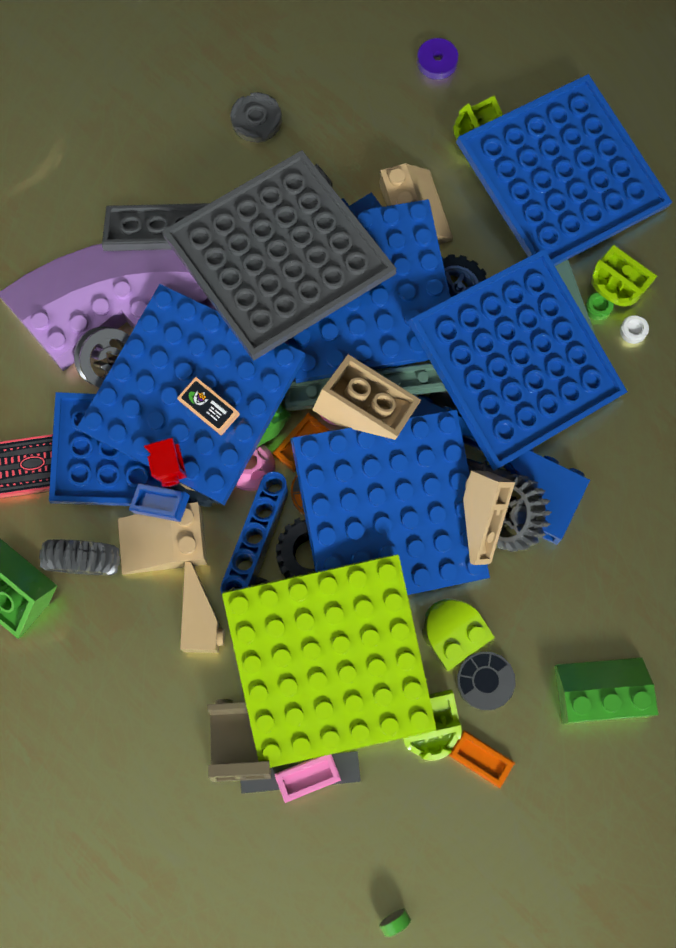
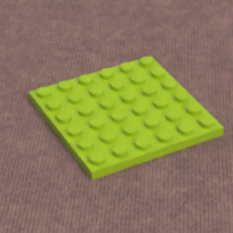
[222,554,437,768]

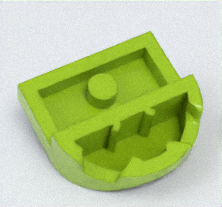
[453,96,503,140]
[591,245,657,306]
[422,598,495,671]
[403,689,462,760]

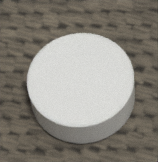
[620,315,649,344]

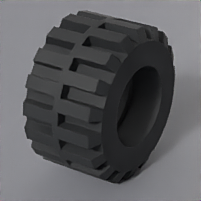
[276,517,316,578]

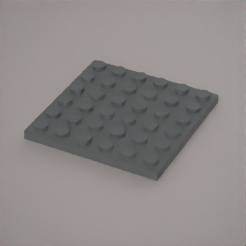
[162,150,396,361]

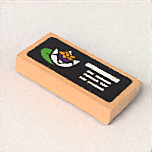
[177,377,240,436]

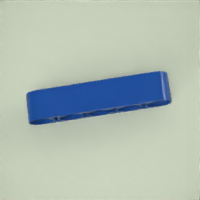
[220,471,288,594]

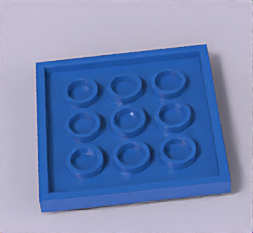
[49,392,165,506]

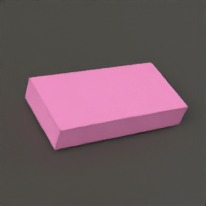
[274,754,341,803]

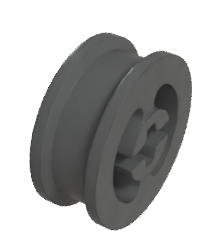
[74,326,130,388]

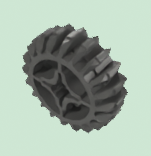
[497,474,552,552]
[39,539,120,576]

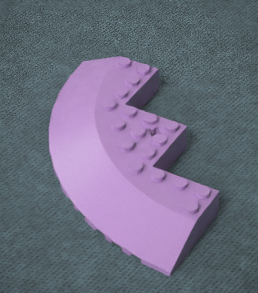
[0,243,296,381]

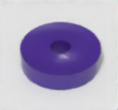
[417,38,458,80]

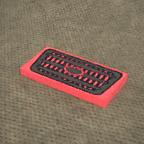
[0,434,53,498]

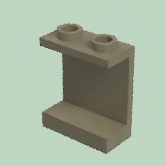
[208,699,272,782]

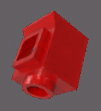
[144,438,187,487]

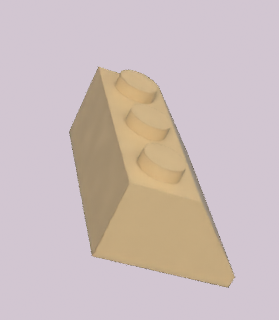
[379,163,453,244]

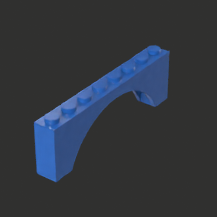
[410,395,590,545]

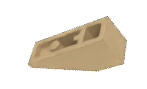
[463,471,515,565]
[180,562,225,653]

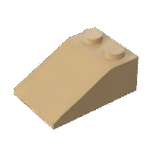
[312,354,421,440]
[118,502,207,575]

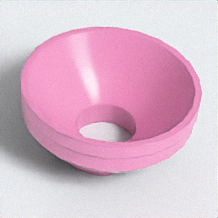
[235,444,276,491]

